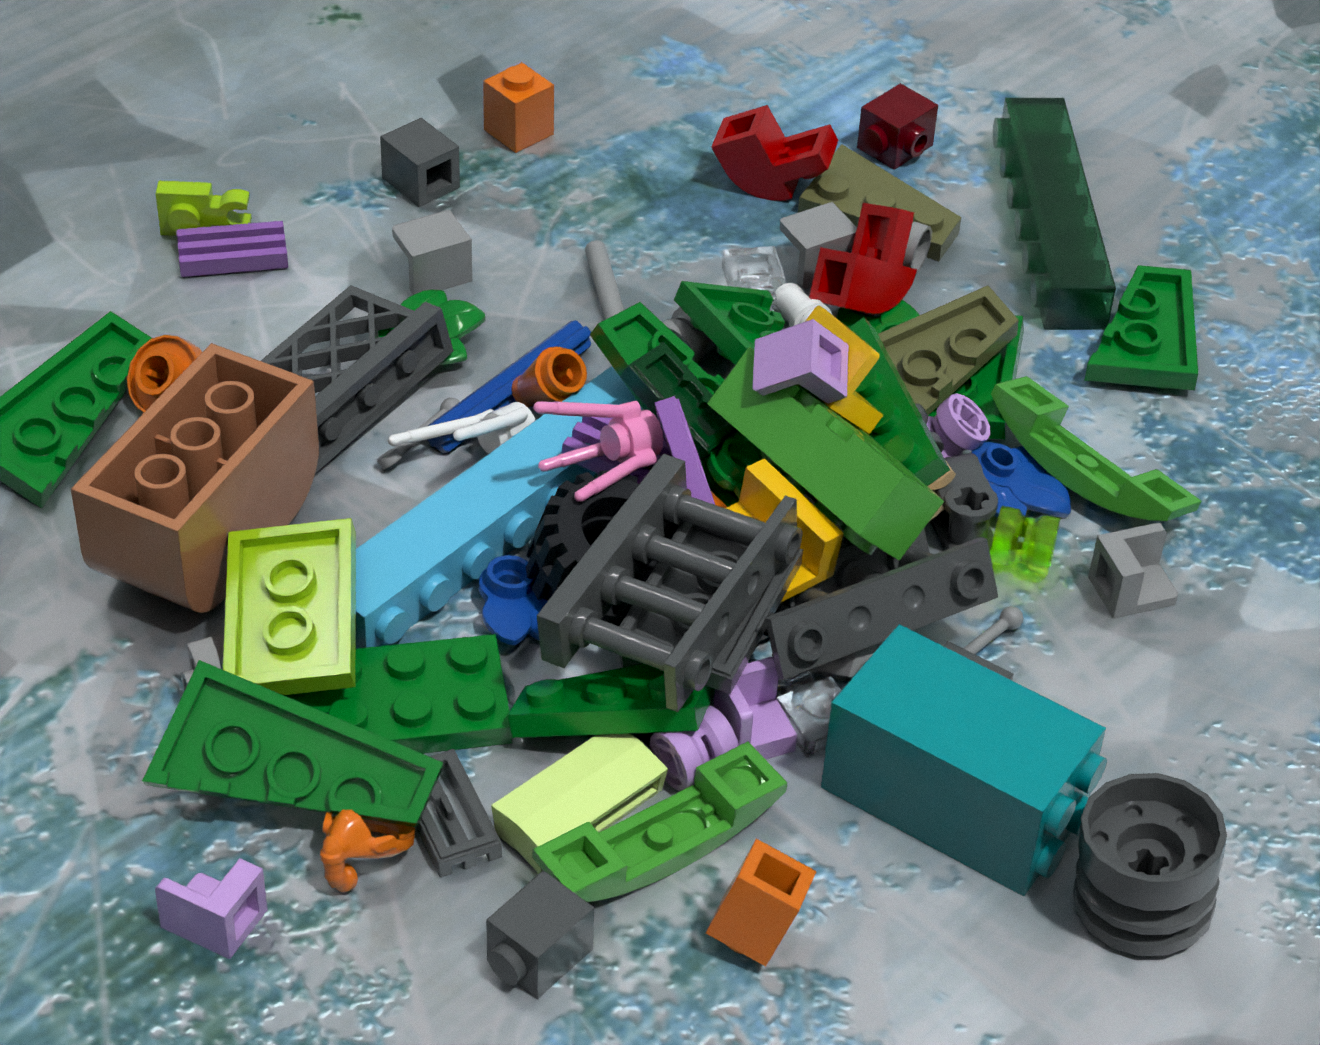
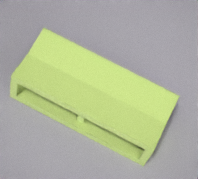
[491,733,668,874]

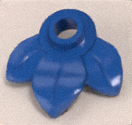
[971,442,1071,528]
[478,555,548,645]

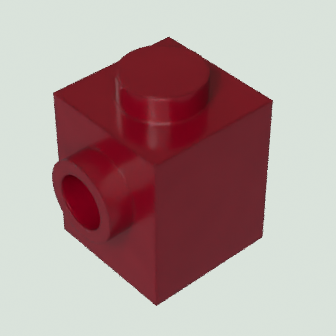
[857,83,938,170]

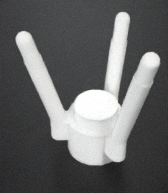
[387,402,535,454]

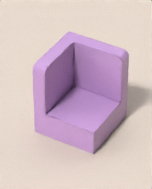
[753,319,849,404]
[713,657,797,759]
[155,858,268,959]

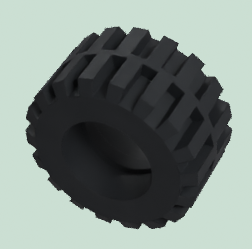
[526,471,681,626]

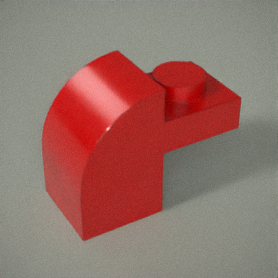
[711,105,839,201]
[809,203,917,314]

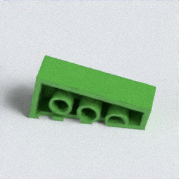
[707,346,944,560]

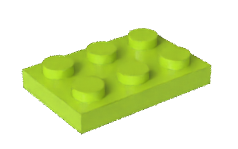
[223,518,356,695]

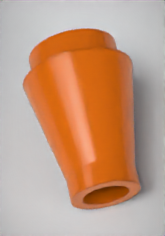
[512,347,587,407]

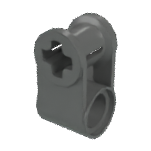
[930,453,998,552]

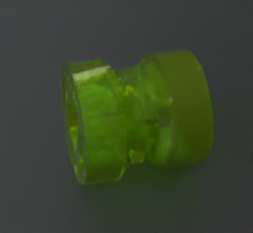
[990,505,1061,575]

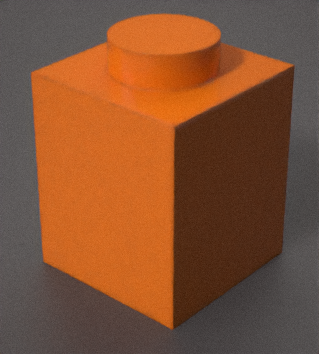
[483,62,554,153]
[706,838,816,967]

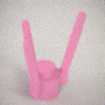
[533,400,664,502]

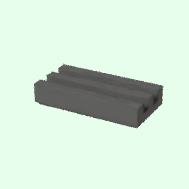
[416,749,502,877]

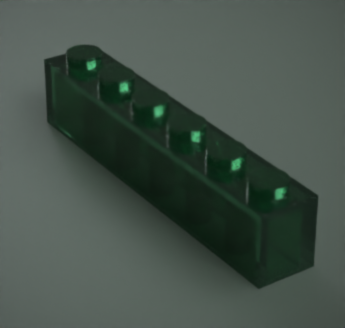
[993,98,1116,330]

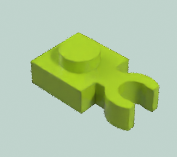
[155,180,252,236]

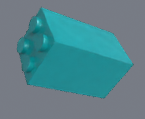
[821,624,1107,896]

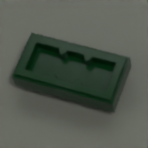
[620,342,739,462]

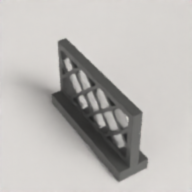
[261,285,454,473]

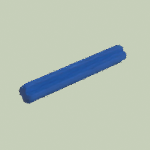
[427,320,591,453]

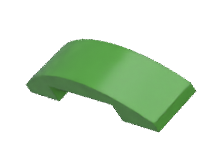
[991,376,1202,521]
[532,741,788,902]

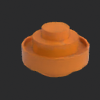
[127,335,202,412]

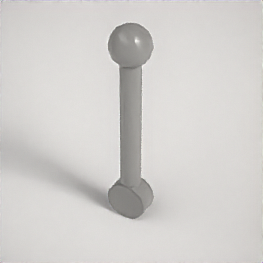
[377,398,460,470]
[963,606,1024,654]

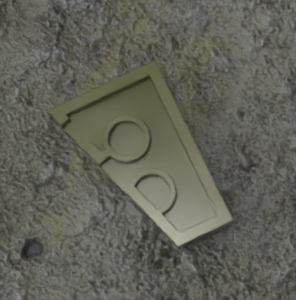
[798,144,961,262]
[878,285,1019,415]

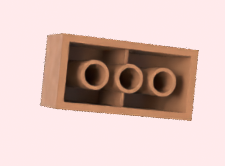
[71,343,319,613]

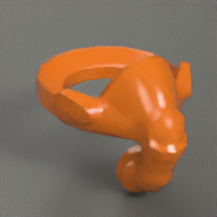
[320,809,415,893]

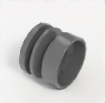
[1073,773,1227,956]

